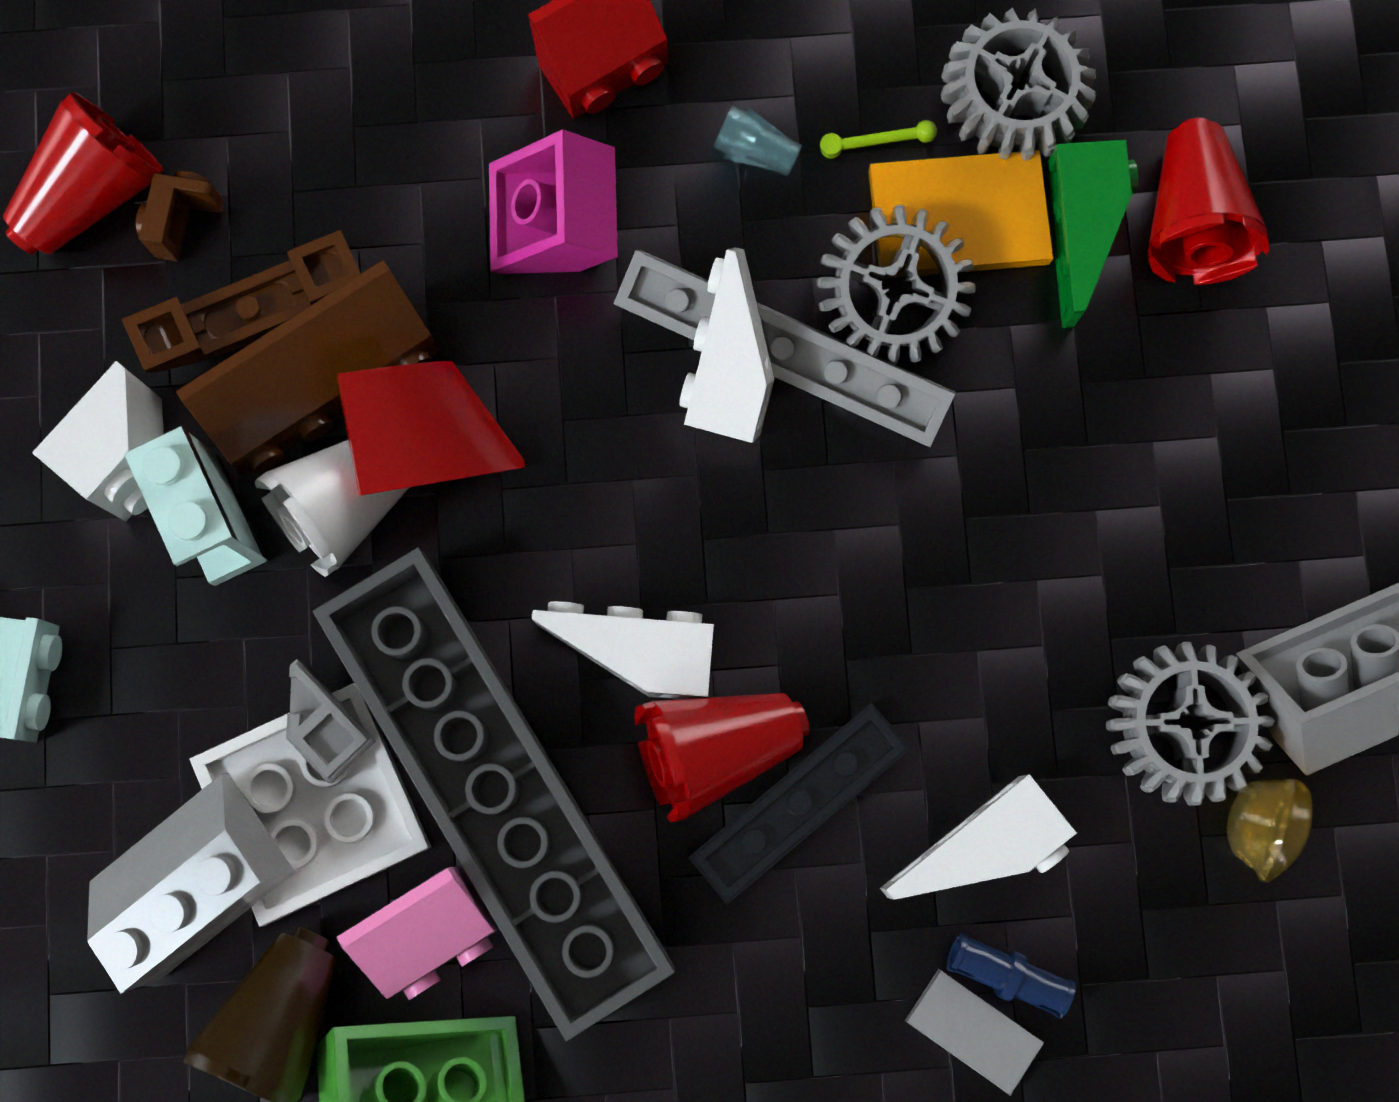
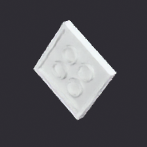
[189,683,432,927]

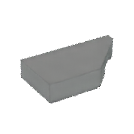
[286,659,376,783]

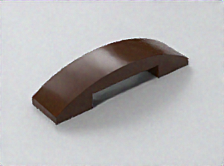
[121,230,361,374]

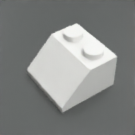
[32,361,163,521]

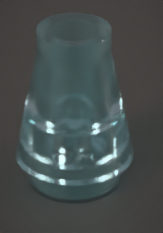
[713,105,802,176]

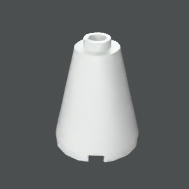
[255,440,410,577]

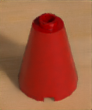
[3,92,163,255]
[1148,118,1270,285]
[635,693,809,822]

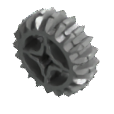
[941,7,1096,161]
[816,205,975,365]
[1106,642,1275,806]

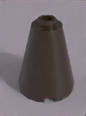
[182,927,337,1102]

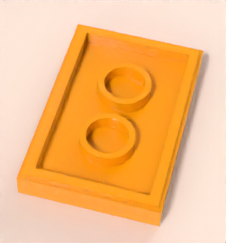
[868,150,1053,279]

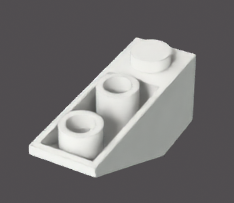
[680,247,774,443]
[532,601,714,699]

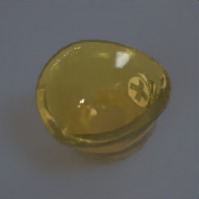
[1227,778,1312,882]

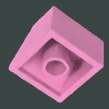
[336,866,499,1000]

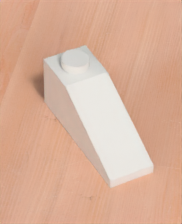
[880,774,1076,900]

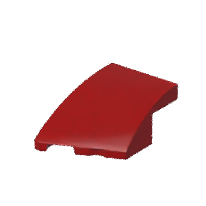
[337,360,526,496]

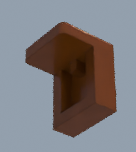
[136,171,224,262]

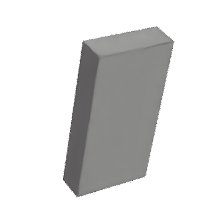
[905,969,1044,1095]

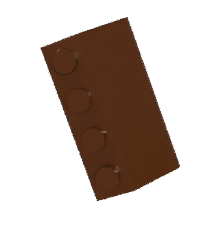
[175,260,440,476]

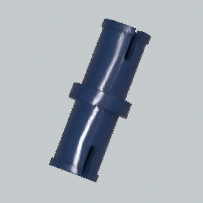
[946,933,1076,1019]

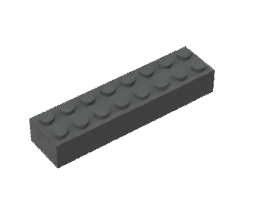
[312,548,676,1041]

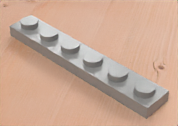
[614,250,956,447]

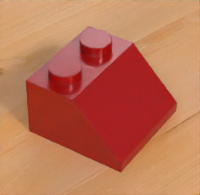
[528,0,668,119]

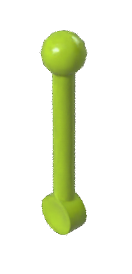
[820,120,937,159]

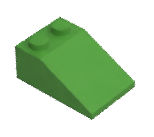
[316,1016,525,1102]

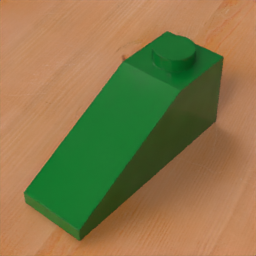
[1046,140,1138,328]

